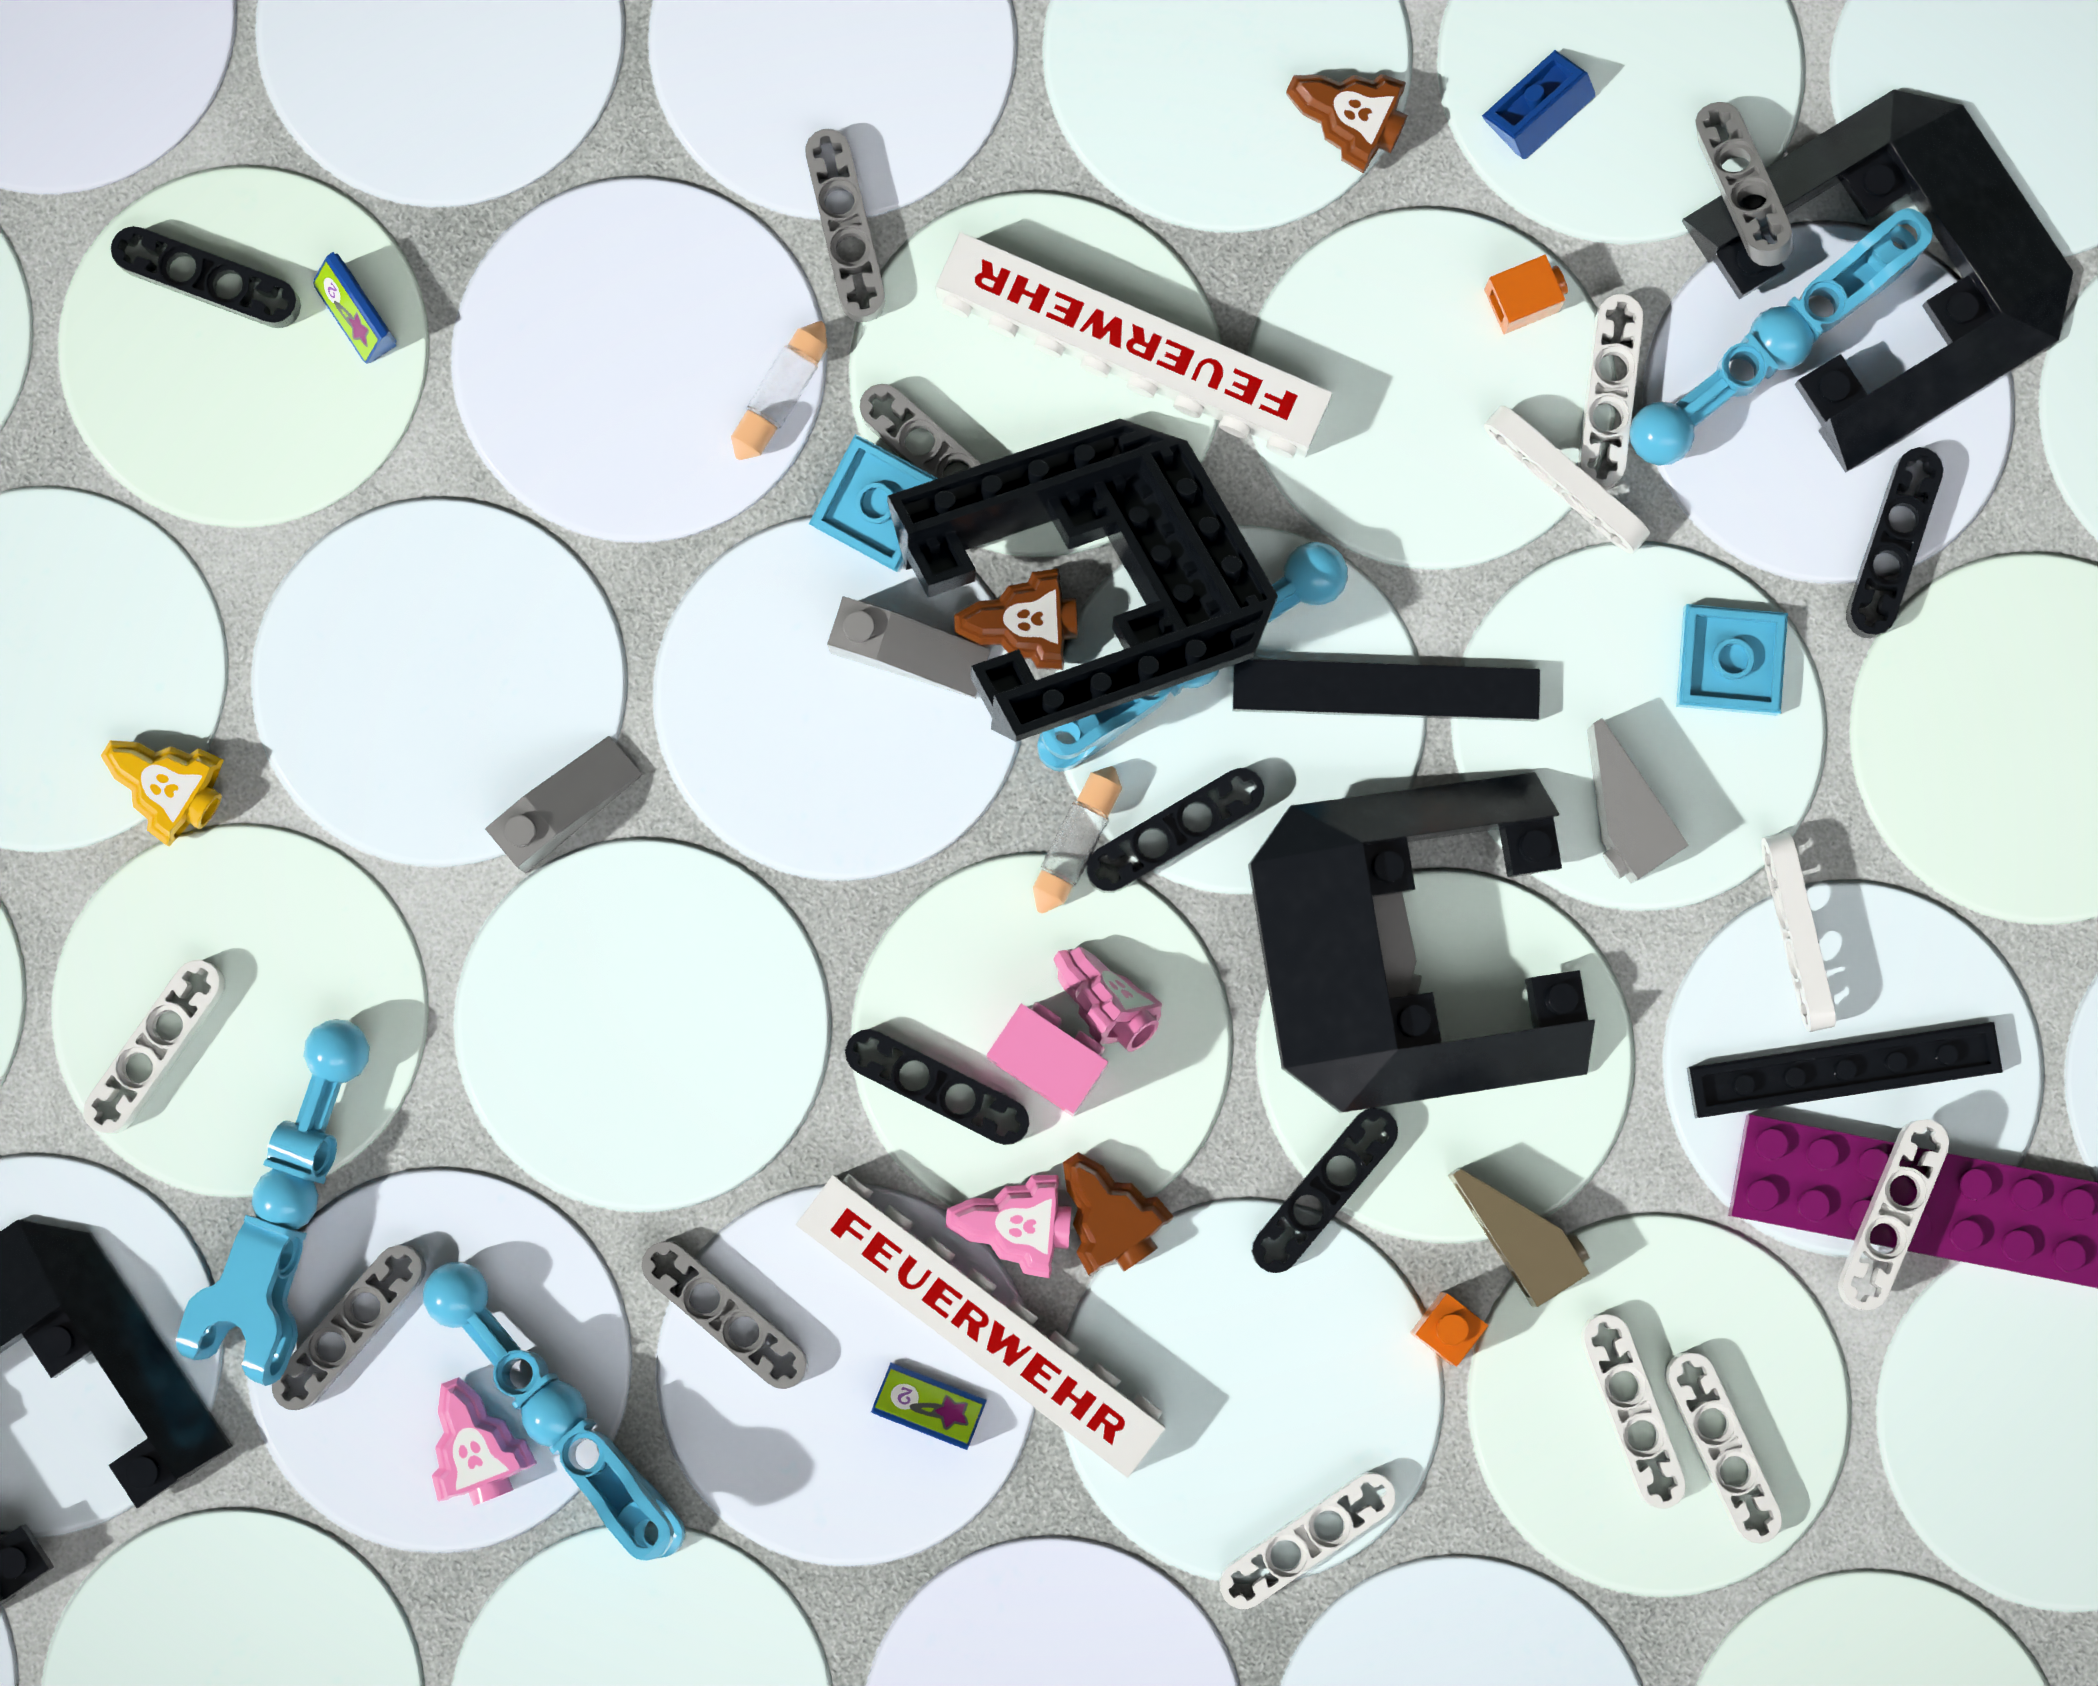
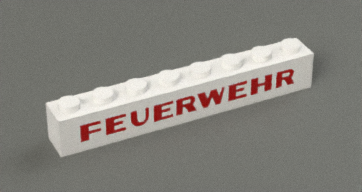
[935,232,1333,459]
[795,1174,1166,1479]

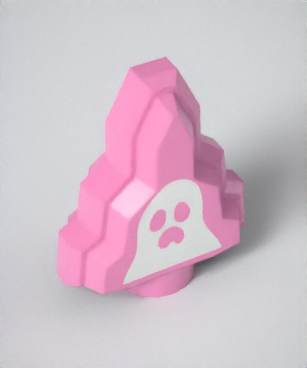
[1053,947,1162,1052]
[945,1175,1072,1278]
[432,1377,537,1506]

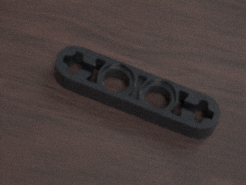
[110,226,301,329]
[1846,447,1943,639]
[1087,768,1264,893]
[845,1029,1030,1145]
[1251,1108,1398,1273]

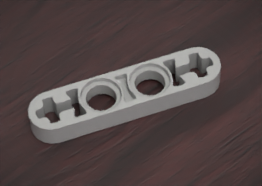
[1695,102,1794,266]
[805,129,885,322]
[859,384,981,478]
[641,1241,808,1389]
[271,1245,426,1411]

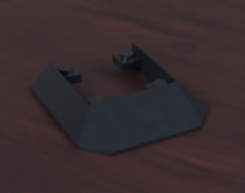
[1682,89,2073,473]
[887,418,1278,742]
[1248,772,1595,1113]
[0,1220,233,1606]

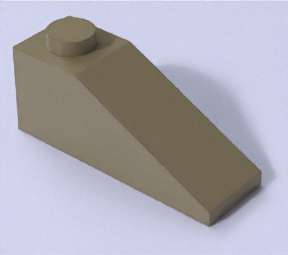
[1447,1169,1590,1307]

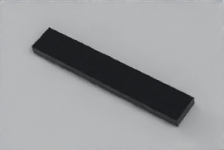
[1232,659,1540,722]
[1687,1022,2003,1119]

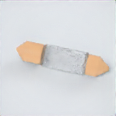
[731,321,828,460]
[1032,766,1122,914]

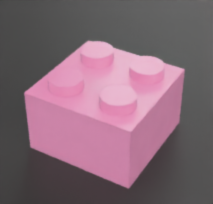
[986,1002,1109,1117]

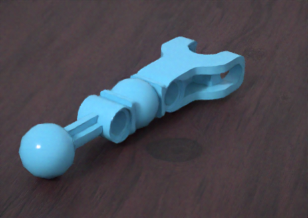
[1629,208,1933,466]
[1037,542,1348,772]
[176,1019,370,1386]
[423,1262,686,1561]

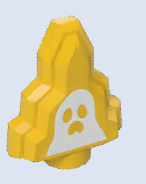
[100,740,224,847]

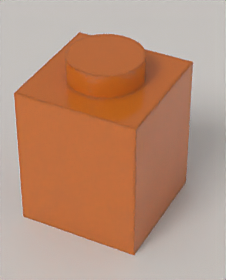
[1484,254,1568,335]
[1410,1292,1489,1367]

